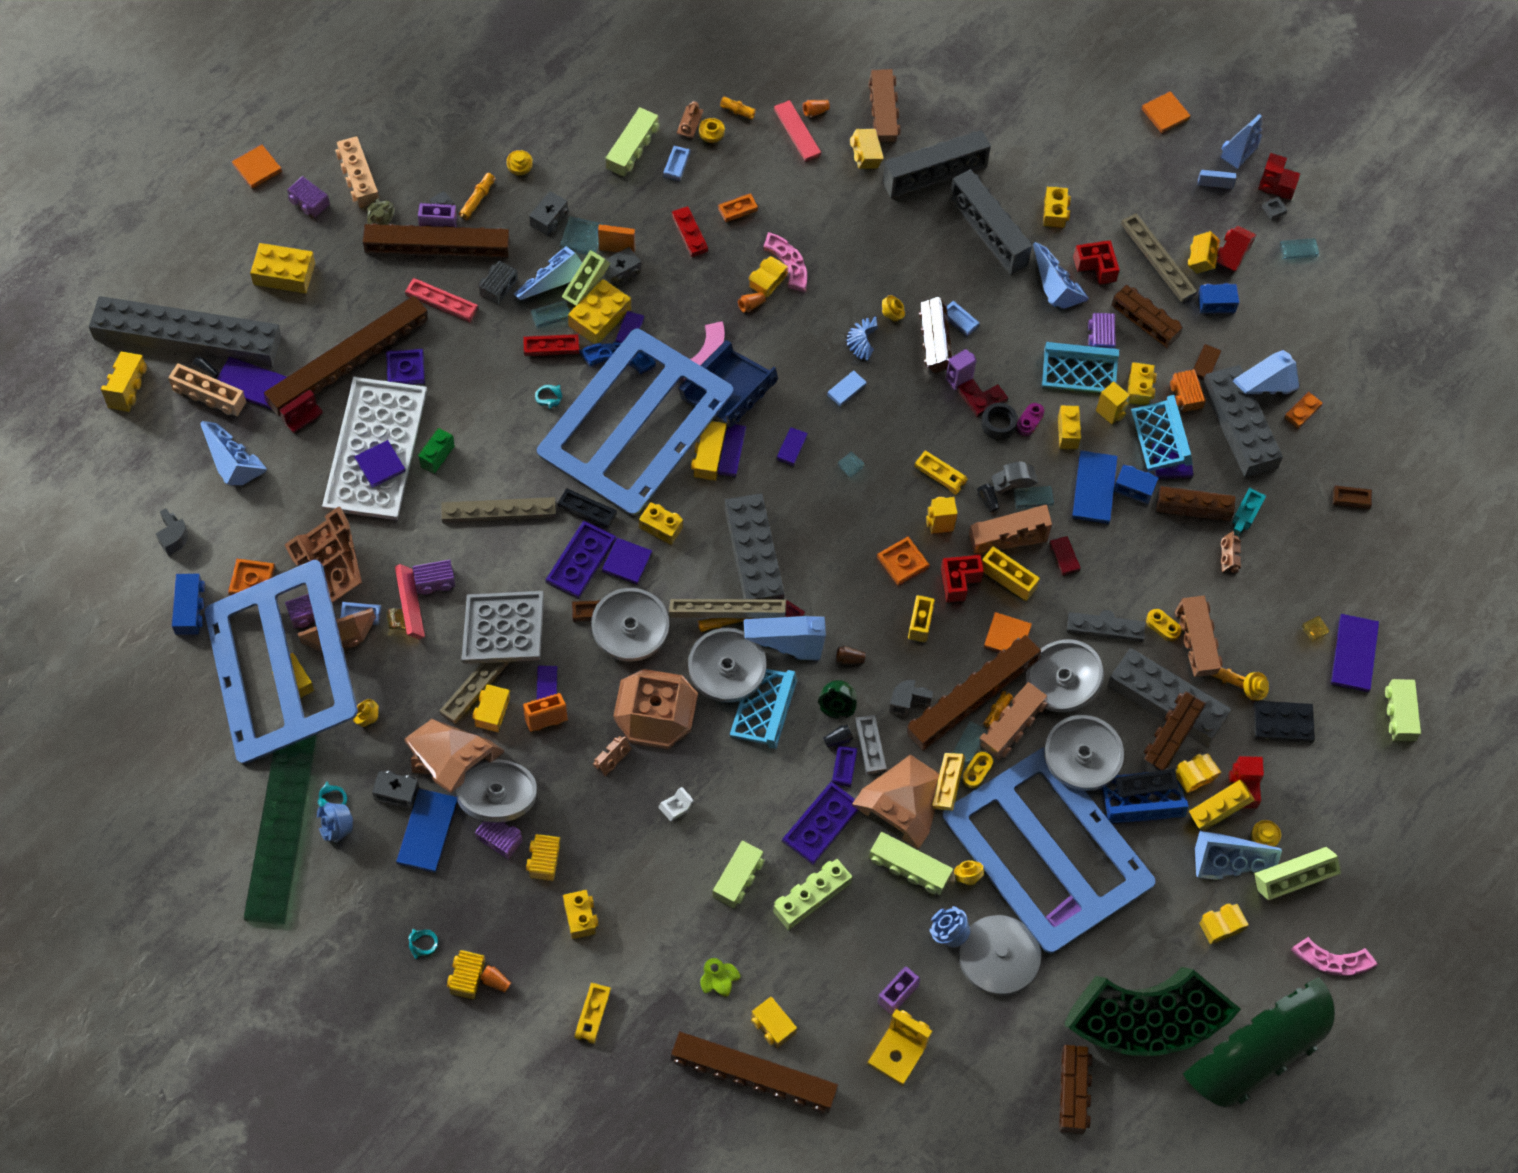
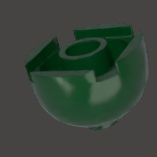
[818,680,857,719]

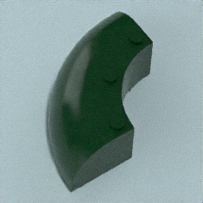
[1065,967,1241,1056]
[1183,977,1335,1107]

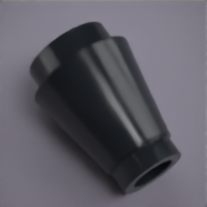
[190,356,219,379]
[977,483,1000,513]
[823,725,853,748]

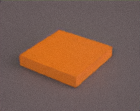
[1142,91,1191,133]
[232,145,282,189]
[598,225,635,253]
[877,536,930,586]
[228,558,275,596]
[984,612,1032,652]

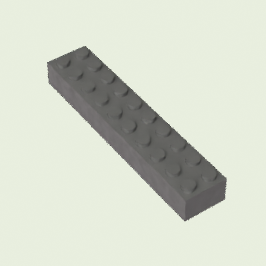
[89,296,281,367]

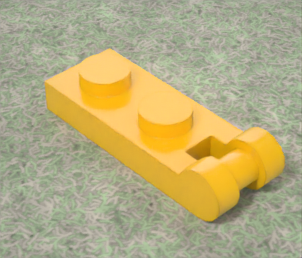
[914,450,968,494]
[574,982,611,1044]

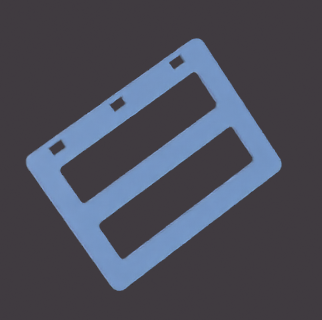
[537,329,734,515]
[205,560,358,764]
[943,747,1155,953]

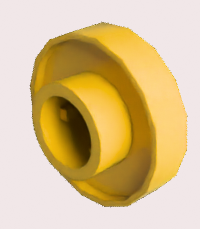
[699,118,725,143]
[506,150,533,175]
[882,295,905,322]
[1243,672,1269,701]
[353,699,379,727]
[1251,820,1281,847]
[954,860,984,885]

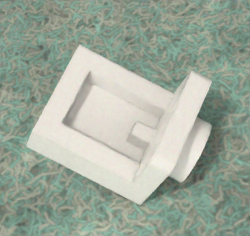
[658,787,694,821]

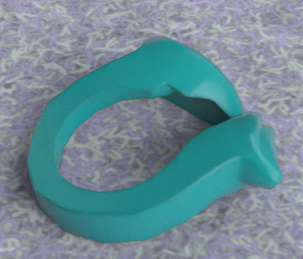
[535,385,562,409]
[317,782,347,807]
[408,929,438,959]

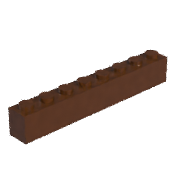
[363,223,510,257]
[907,635,1041,751]
[671,1031,838,1114]

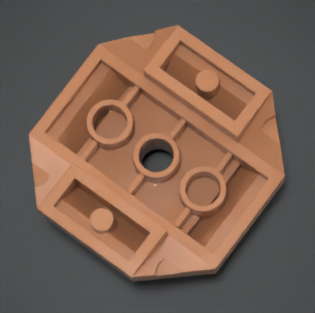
[613,669,698,749]

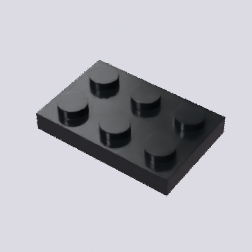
[1253,701,1315,743]

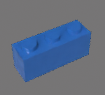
[172,574,205,635]

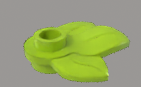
[700,958,740,997]

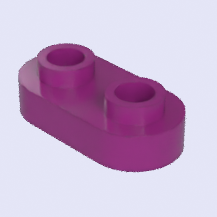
[1016,403,1045,436]

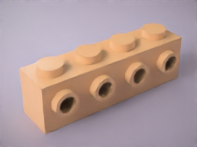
[335,136,379,208]
[168,363,246,416]

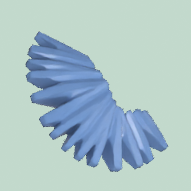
[846,317,878,361]

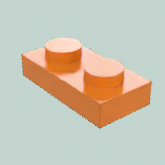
[718,193,758,222]
[1284,392,1323,429]

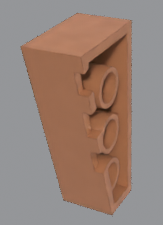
[868,69,901,142]
[969,504,1052,553]
[1175,595,1223,677]
[979,682,1048,760]

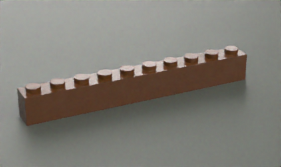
[264,295,428,417]

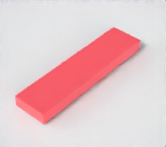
[774,100,821,162]
[405,278,478,322]
[395,564,425,639]

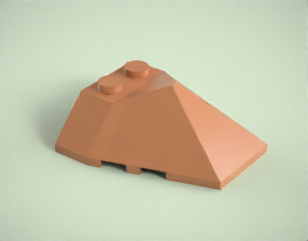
[285,506,362,602]
[405,719,504,793]
[852,755,939,849]

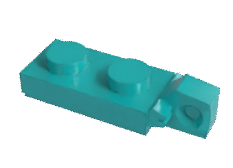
[1232,488,1266,537]

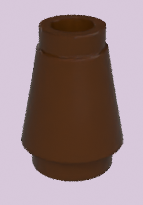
[836,646,866,665]

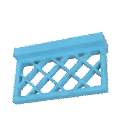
[1042,342,1119,393]
[1131,395,1193,472]
[730,669,797,749]

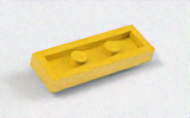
[932,753,965,810]

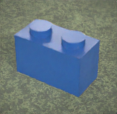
[1198,283,1239,313]
[1114,464,1159,504]

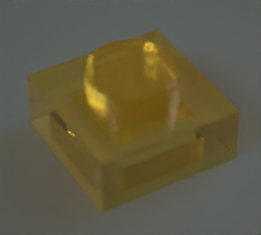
[386,608,406,630]
[1302,616,1329,642]

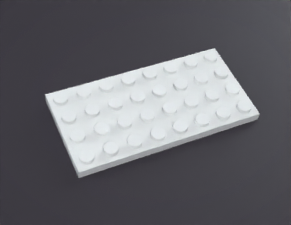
[322,377,427,520]

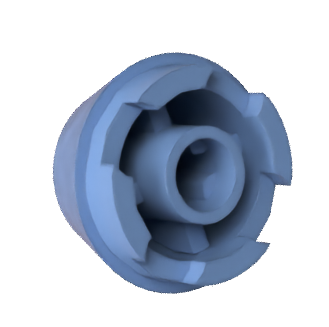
[317,803,353,842]
[930,906,970,948]

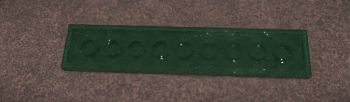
[243,734,317,924]

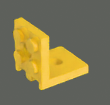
[867,1009,932,1086]

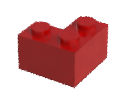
[1258,153,1301,200]
[1216,226,1257,271]
[1073,240,1120,284]
[941,555,984,603]
[1229,756,1264,809]

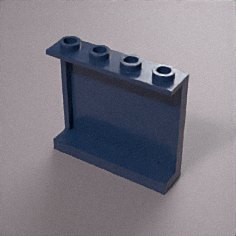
[678,340,778,428]

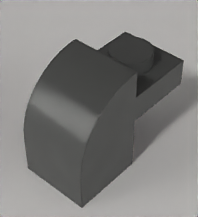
[992,462,1038,494]
[155,508,188,556]
[889,680,933,716]

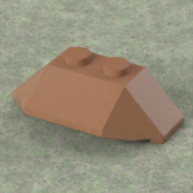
[298,608,376,653]

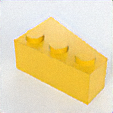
[101,352,147,412]

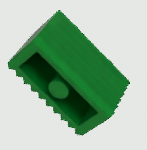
[418,428,455,474]

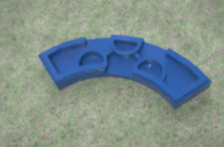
[579,342,656,374]

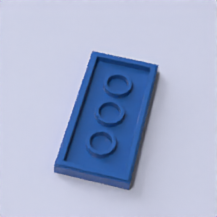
[1072,450,1117,524]
[396,788,458,873]

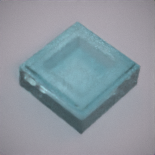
[838,451,864,477]

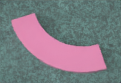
[763,232,808,292]
[683,321,725,381]
[1291,937,1378,976]

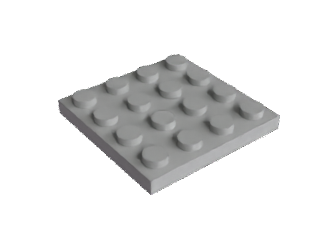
[462,591,544,664]

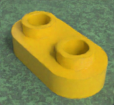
[1146,609,1181,641]
[962,752,993,788]

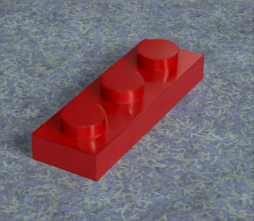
[672,206,708,257]
[523,334,579,356]

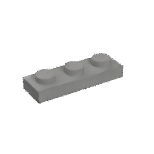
[855,715,886,775]

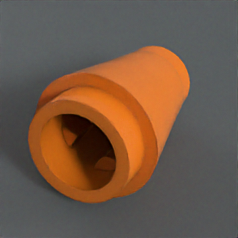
[803,100,830,117]
[738,292,766,313]
[479,965,511,993]

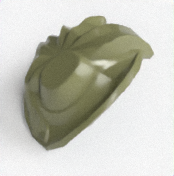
[367,198,395,225]

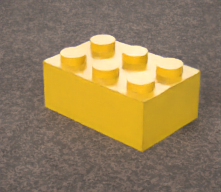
[250,243,315,293]
[568,279,631,344]

